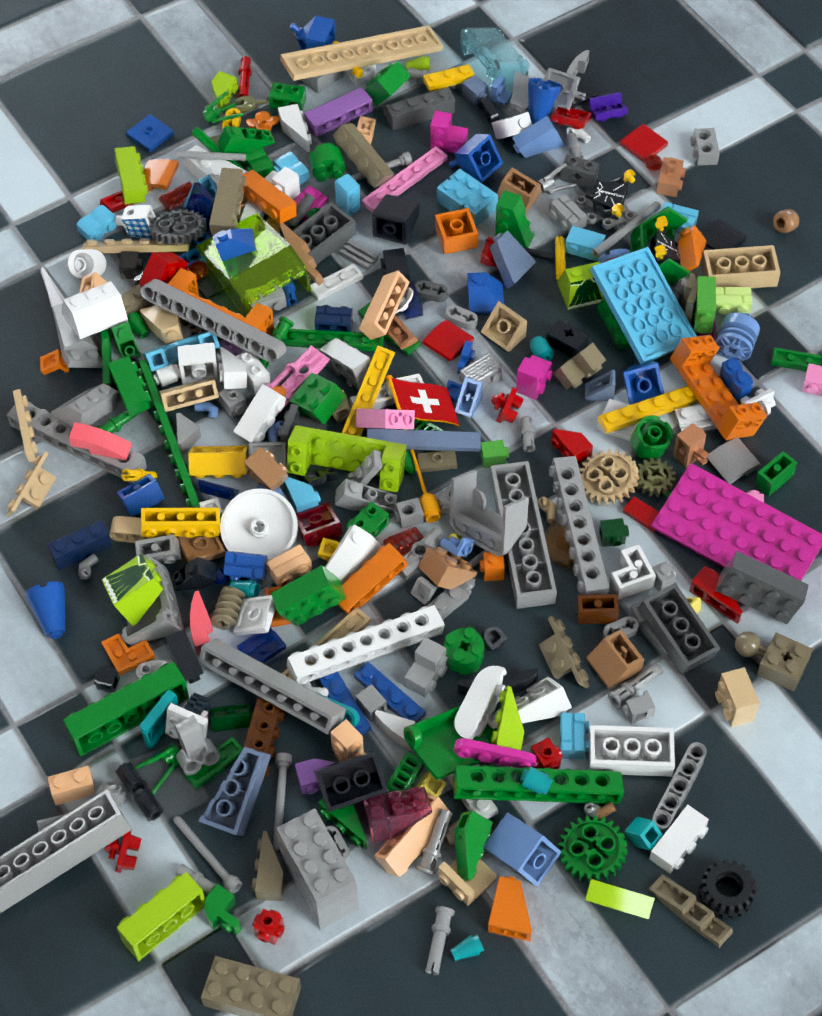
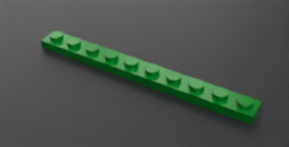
[138,359,200,508]

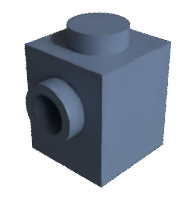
[462,75,488,105]

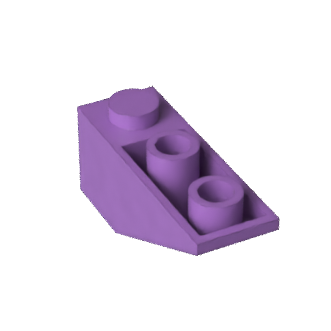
[295,759,336,794]

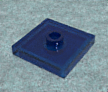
[185,182,215,231]

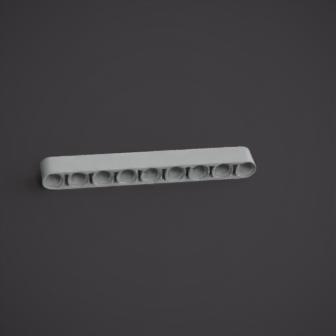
[141,279,286,363]

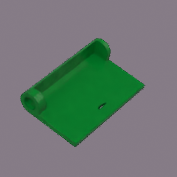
[403,705,497,781]

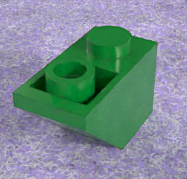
[109,321,141,358]

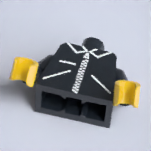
[585,169,636,220]
[648,216,681,265]

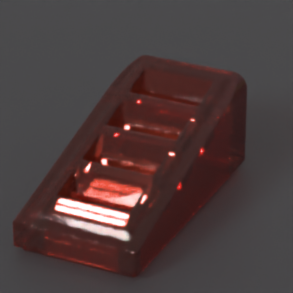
[383,527,424,556]

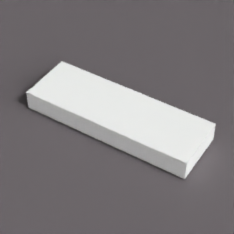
[309,263,363,301]

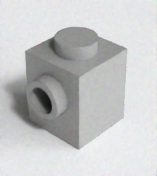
[218,389,247,418]

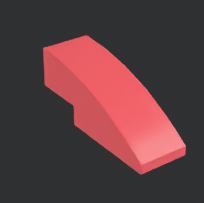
[69,422,132,460]
[190,590,213,656]

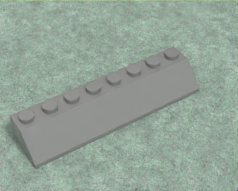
[0,789,132,913]

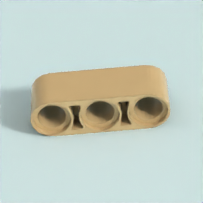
[109,516,156,543]

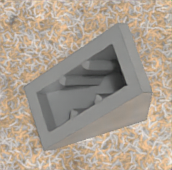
[176,413,201,454]

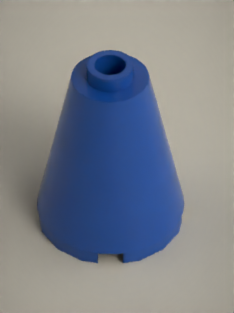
[528,78,561,125]
[25,581,65,639]

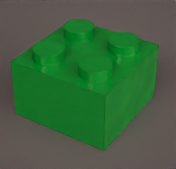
[365,61,411,106]
[289,372,346,425]

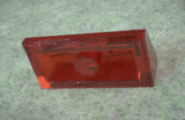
[159,181,192,212]

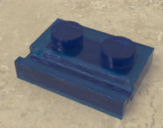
[237,626,286,664]

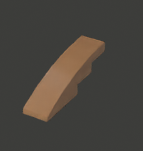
[280,223,324,286]

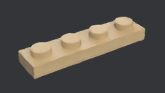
[13,389,38,462]

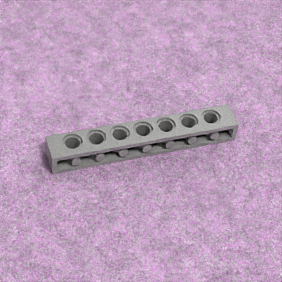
[7,402,147,483]
[549,456,609,595]

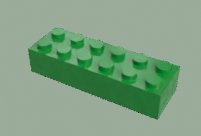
[63,662,189,757]

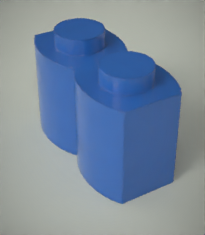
[719,358,753,402]

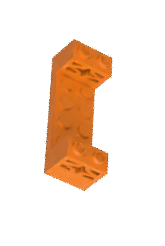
[168,268,274,336]
[670,335,767,440]

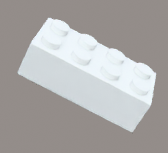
[589,725,675,777]

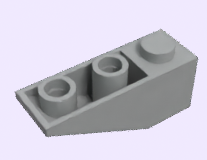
[335,479,397,512]

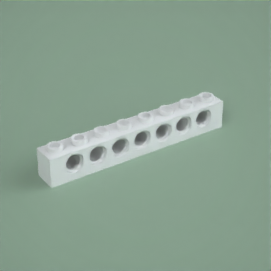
[287,605,445,685]

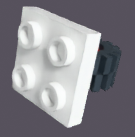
[165,693,211,739]

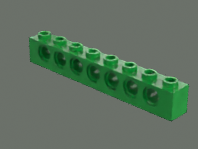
[453,765,624,804]

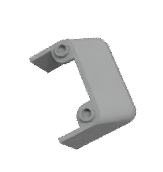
[450,470,529,557]

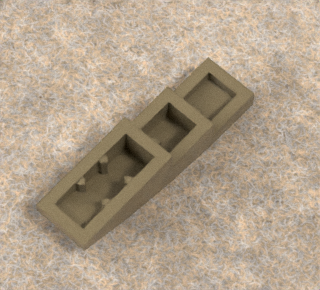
[649,874,733,948]

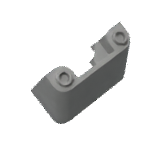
[121,554,184,646]

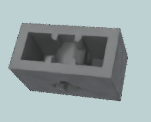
[560,154,599,189]

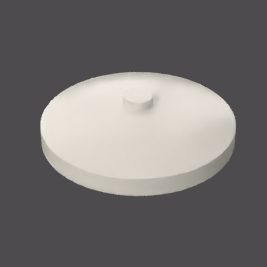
[220,488,298,562]

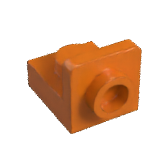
[40,349,69,375]

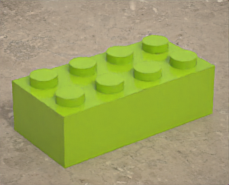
[117,872,205,962]

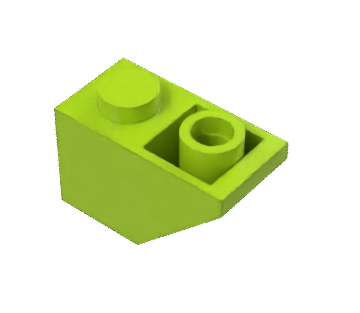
[211,71,238,109]

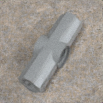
[399,528,446,580]

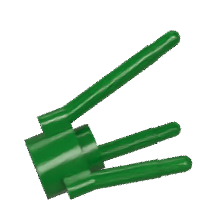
[203,90,243,124]
[135,744,180,794]

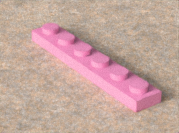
[361,146,448,213]

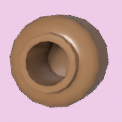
[773,209,799,233]

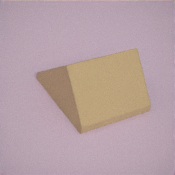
[481,301,527,352]

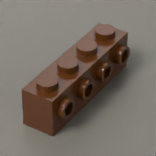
[243,697,285,784]

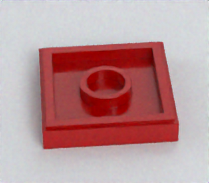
[620,124,668,163]

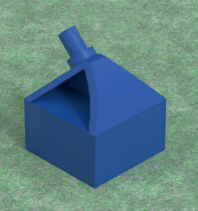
[290,16,336,50]
[448,134,503,183]

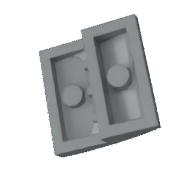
[707,437,761,484]

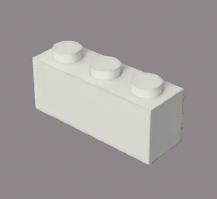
[233,384,287,443]
[649,805,709,874]

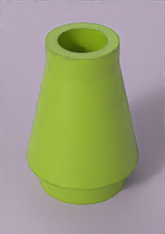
[406,55,431,71]

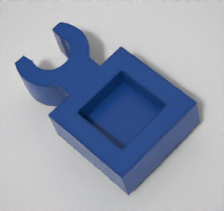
[457,341,475,374]

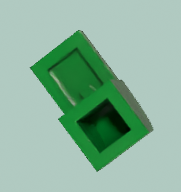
[204,884,242,935]

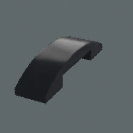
[457,668,538,696]

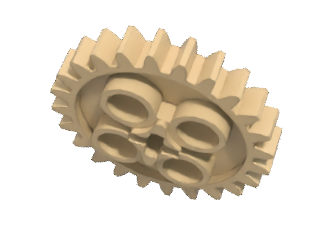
[579,449,639,506]

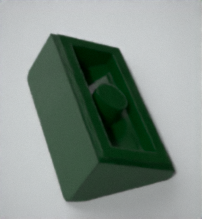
[210,703,252,732]

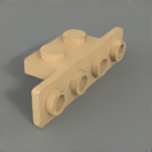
[6,451,57,517]

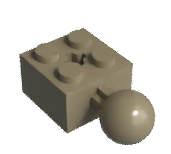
[735,632,813,692]

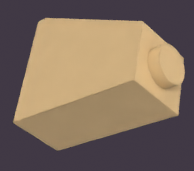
[140,305,183,344]

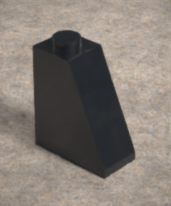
[163,629,204,684]

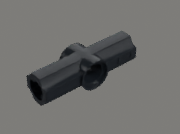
[115,762,164,822]

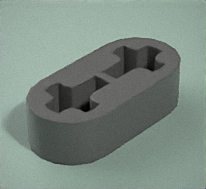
[415,280,448,302]

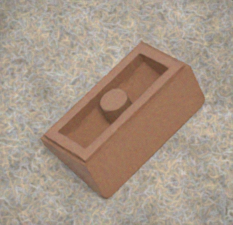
[387,315,418,350]

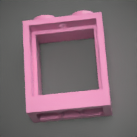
[356,409,415,429]

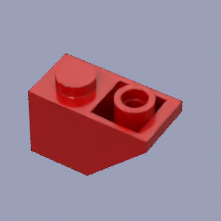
[551,429,593,464]

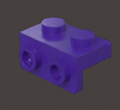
[589,92,628,121]

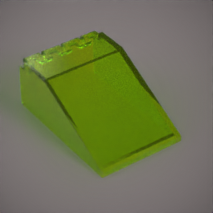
[196,213,311,317]

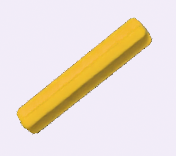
[555,236,566,280]

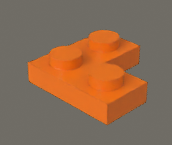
[101,633,155,676]

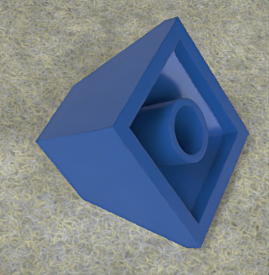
[214,228,256,261]
[467,272,504,314]
[622,361,664,405]

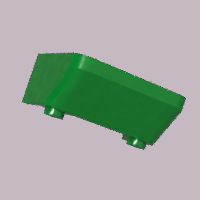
[630,206,689,286]

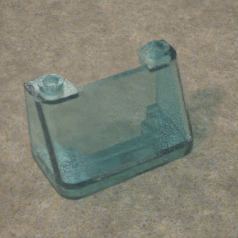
[460,27,530,86]

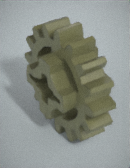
[637,458,676,497]

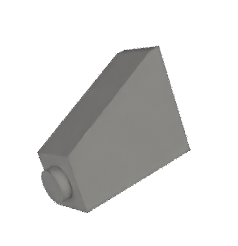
[511,71,530,116]

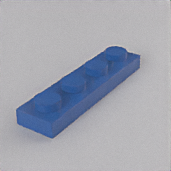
[354,661,426,723]
[318,672,371,735]

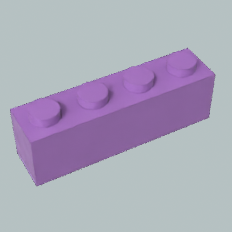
[304,87,372,137]

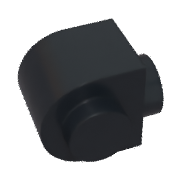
[480,626,507,652]
[94,665,120,693]

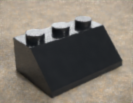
[313,750,388,812]

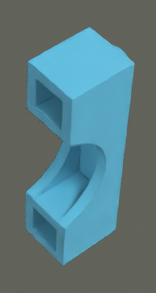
[143,331,220,371]

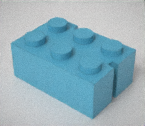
[436,169,498,227]

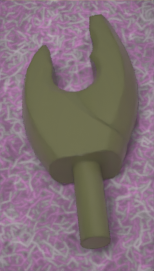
[230,96,267,113]

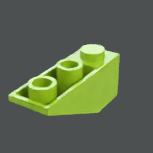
[491,686,524,750]

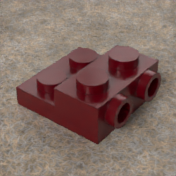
[296,502,343,547]

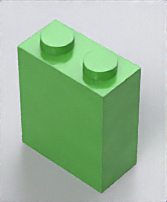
[694,276,716,334]

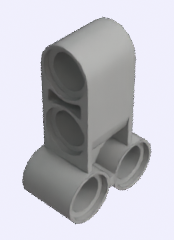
[174,716,220,775]

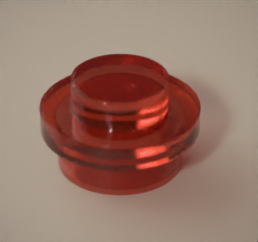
[645,155,662,171]

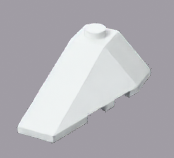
[325,524,382,585]
[487,676,572,729]

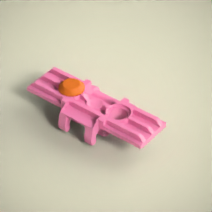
[266,346,330,416]

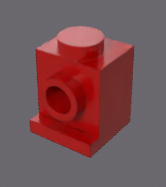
[480,236,497,268]

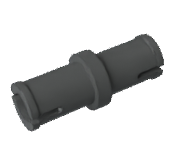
[287,192,316,228]

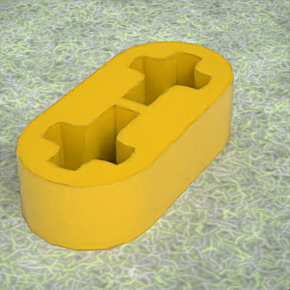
[222,108,241,130]

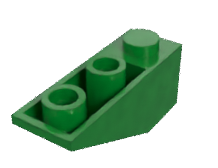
[218,126,275,154]
[318,798,367,850]
[455,811,493,882]

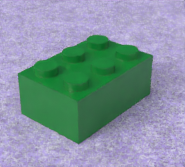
[271,565,346,626]

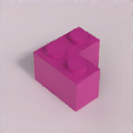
[430,111,468,153]
[516,355,554,400]

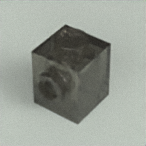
[119,251,143,279]

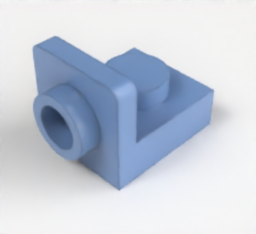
[490,75,512,106]
[439,537,475,557]

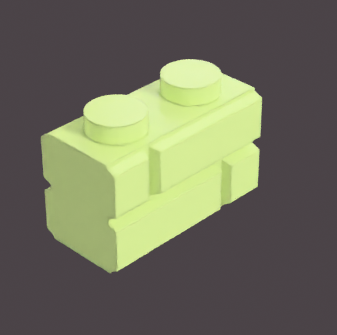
[716,287,752,315]

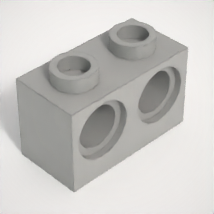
[690,128,720,166]

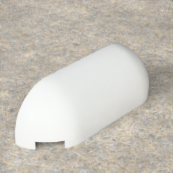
[454,666,506,740]

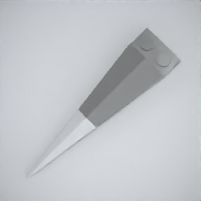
[40,267,103,368]

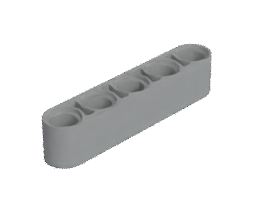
[652,742,707,835]

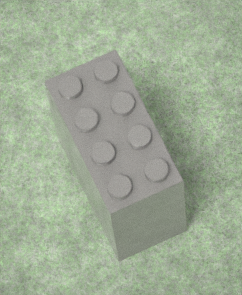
[276,809,358,929]

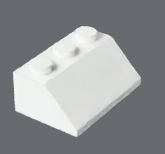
[61,281,128,339]

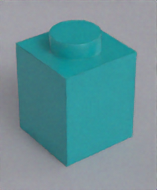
[624,817,663,851]

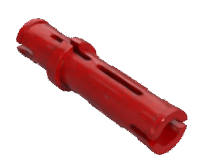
[238,56,252,98]

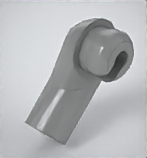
[78,554,99,580]

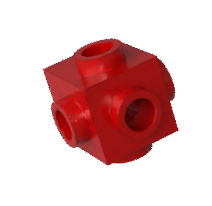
[530,737,563,769]
[252,908,285,945]

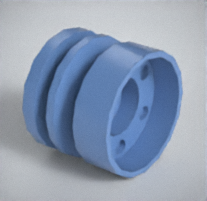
[715,313,760,361]

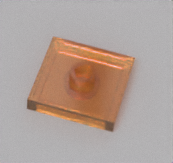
[544,521,584,569]

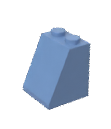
[483,812,561,887]

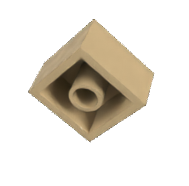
[715,667,760,727]

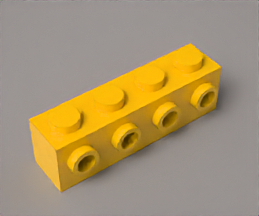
[141,508,220,538]

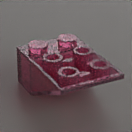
[363,787,432,842]

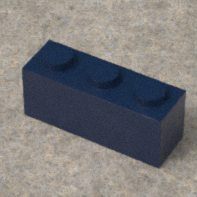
[48,520,112,570]

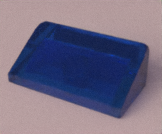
[403,281,423,319]
[198,479,239,500]

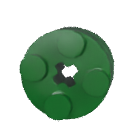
[309,143,346,182]
[630,416,673,459]
[444,627,484,675]

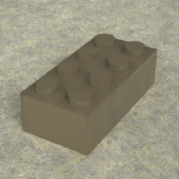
[201,956,301,1016]

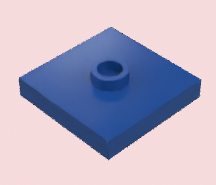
[126,114,174,153]

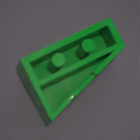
[108,356,151,416]

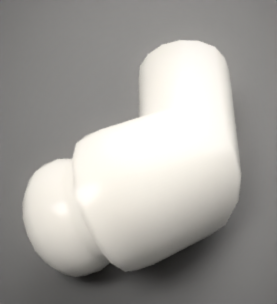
[566,127,591,143]

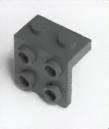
[278,404,327,448]

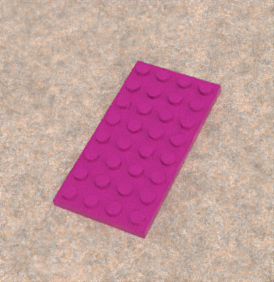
[651,463,822,581]

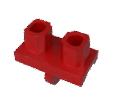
[491,387,524,423]
[104,830,142,873]

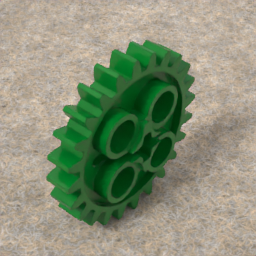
[558,815,628,883]

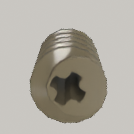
[211,586,245,630]

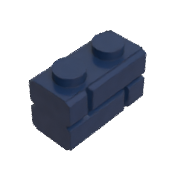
[314,305,353,332]

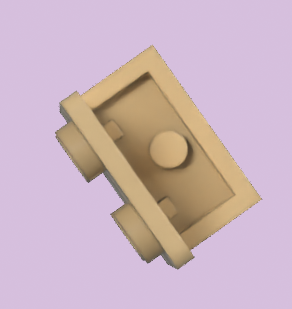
[438,859,497,906]

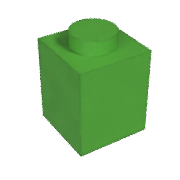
[480,440,509,468]

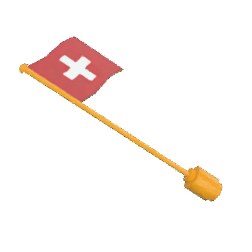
[386,375,459,523]

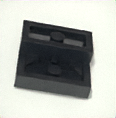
[702,219,747,250]

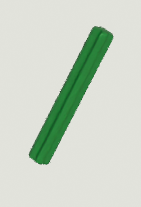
[192,127,245,170]

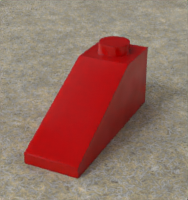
[689,566,742,624]

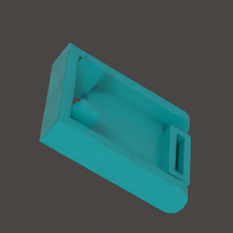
[140,690,179,749]

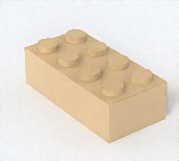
[701,245,780,288]

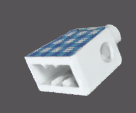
[115,205,156,240]

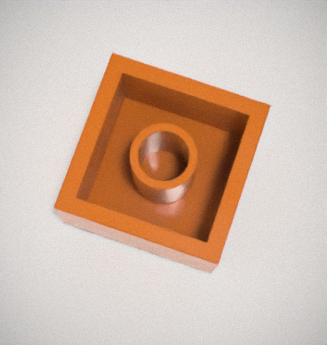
[435,208,478,255]

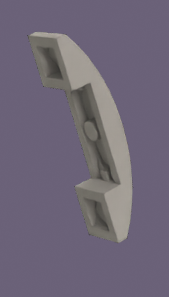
[567,50,590,76]

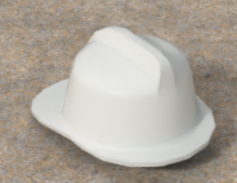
[65,249,107,278]

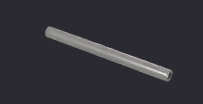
[592,201,661,258]

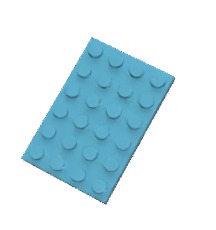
[590,247,697,365]

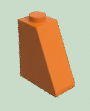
[488,876,532,942]

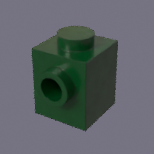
[599,518,629,547]

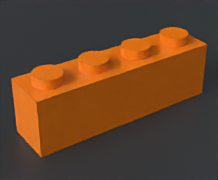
[243,170,297,224]
[338,543,408,615]

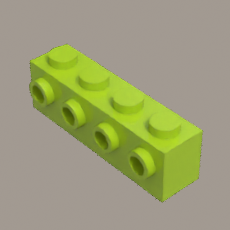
[115,146,148,204]

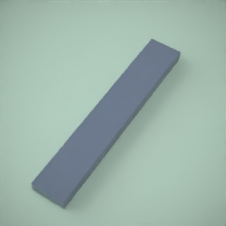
[367,429,481,452]

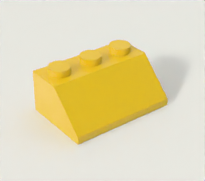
[188,445,249,478]

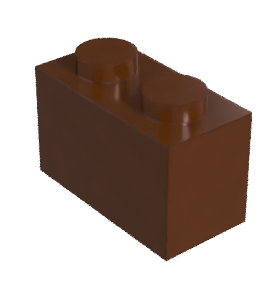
[576,594,619,624]

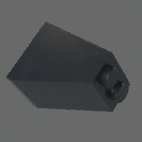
[372,194,420,245]

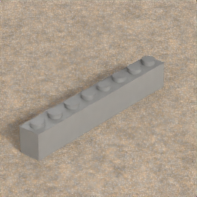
[199,638,346,734]

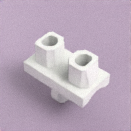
[741,388,775,415]

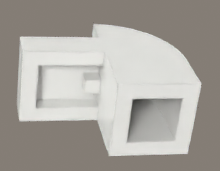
[492,112,532,139]

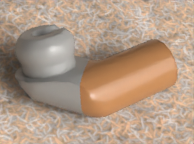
[584,802,616,820]

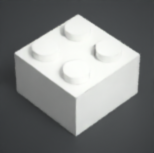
[177,342,219,384]

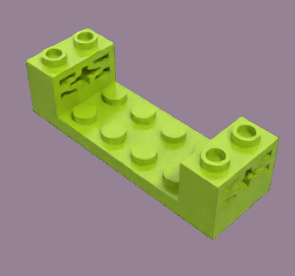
[287,425,407,492]

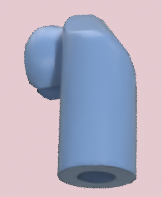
[195,402,219,418]

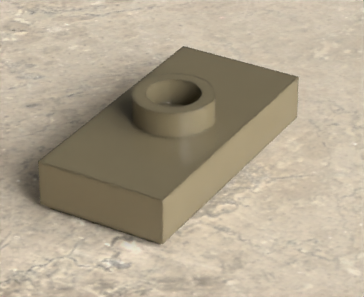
[417,451,457,473]

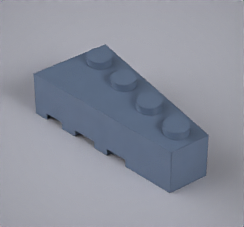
[198,747,271,836]

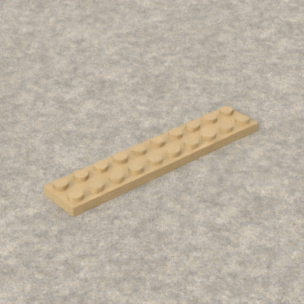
[280,25,443,81]

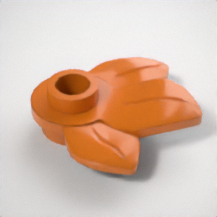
[246,111,279,132]

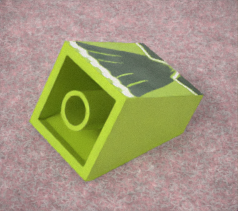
[557,261,603,310]
[102,553,163,626]

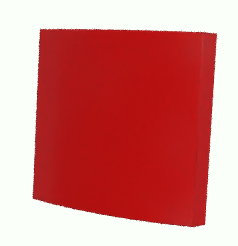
[422,319,474,361]

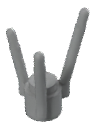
[537,163,577,194]

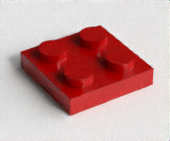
[551,107,592,129]

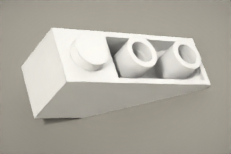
[278,104,312,152]
[217,347,247,389]

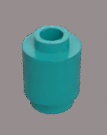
[530,336,554,362]
[520,767,553,795]

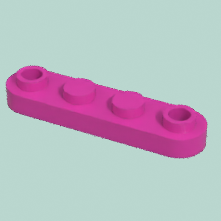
[454,738,537,768]

